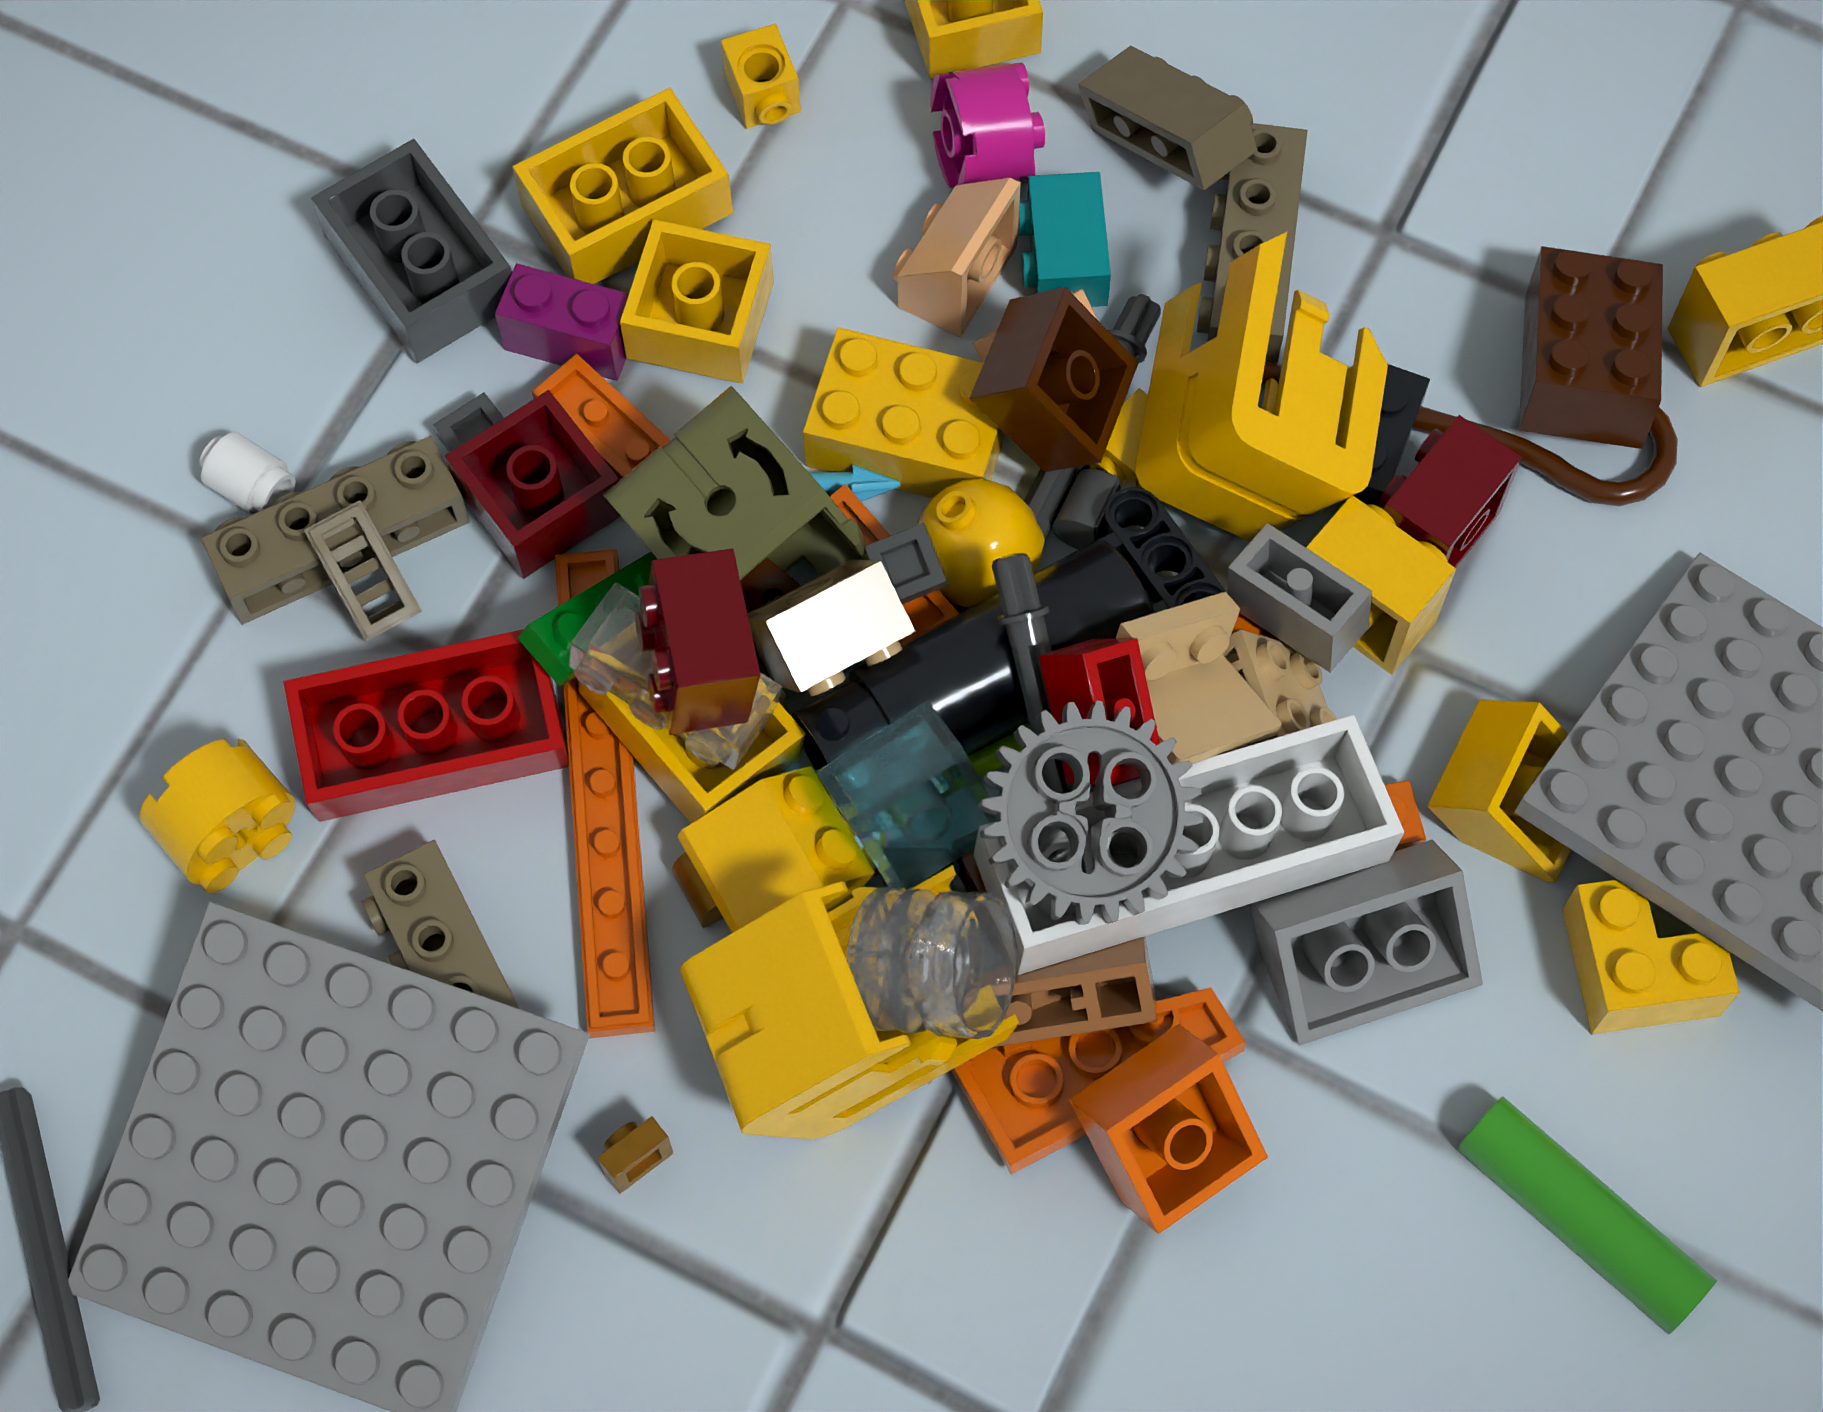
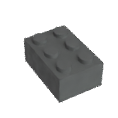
[311,138,512,364]

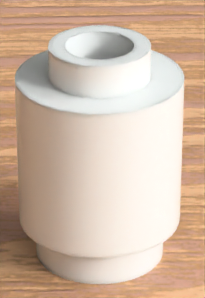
[200,432,296,515]

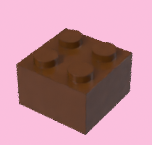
[969,287,1138,472]

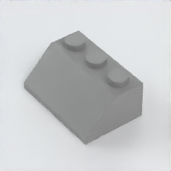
[1250,839,1483,1045]

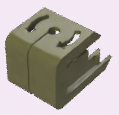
[603,386,869,703]

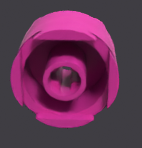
[930,62,1045,188]

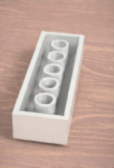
[974,715,1404,975]

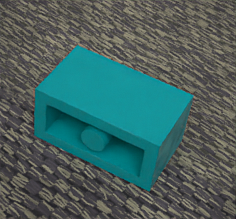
[1018,172,1111,307]

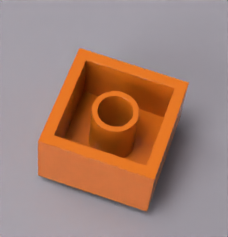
[1069,1024,1268,1234]

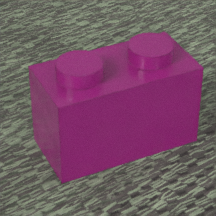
[495,263,629,381]

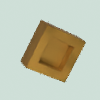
[597,1116,674,1194]

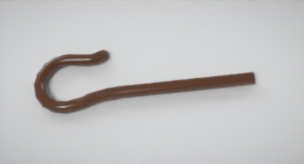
[1262,359,1678,506]

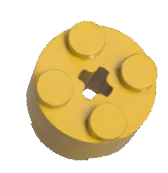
[140,739,296,894]

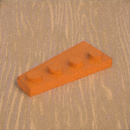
[951,987,1245,1175]

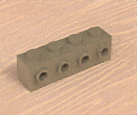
[1197,123,1308,363]
[201,436,470,625]
[361,839,519,1009]

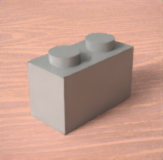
[1228,523,1372,673]

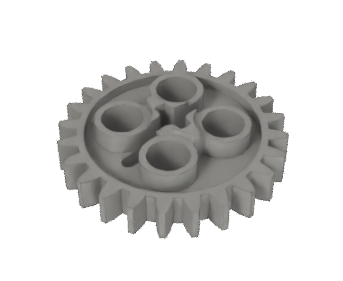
[978,701,1203,925]

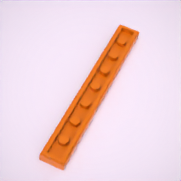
[555,549,655,1038]

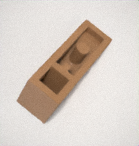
[946,936,1157,1047]

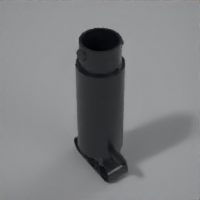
[792,488,1227,810]

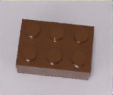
[1519,246,1663,449]

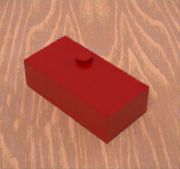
[283,629,569,822]

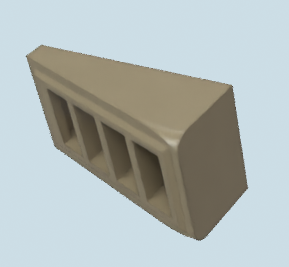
[303,500,422,642]

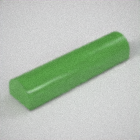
[1457,1096,1717,1334]

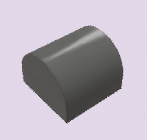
[1053,469,1121,550]

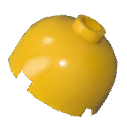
[918,478,1045,607]

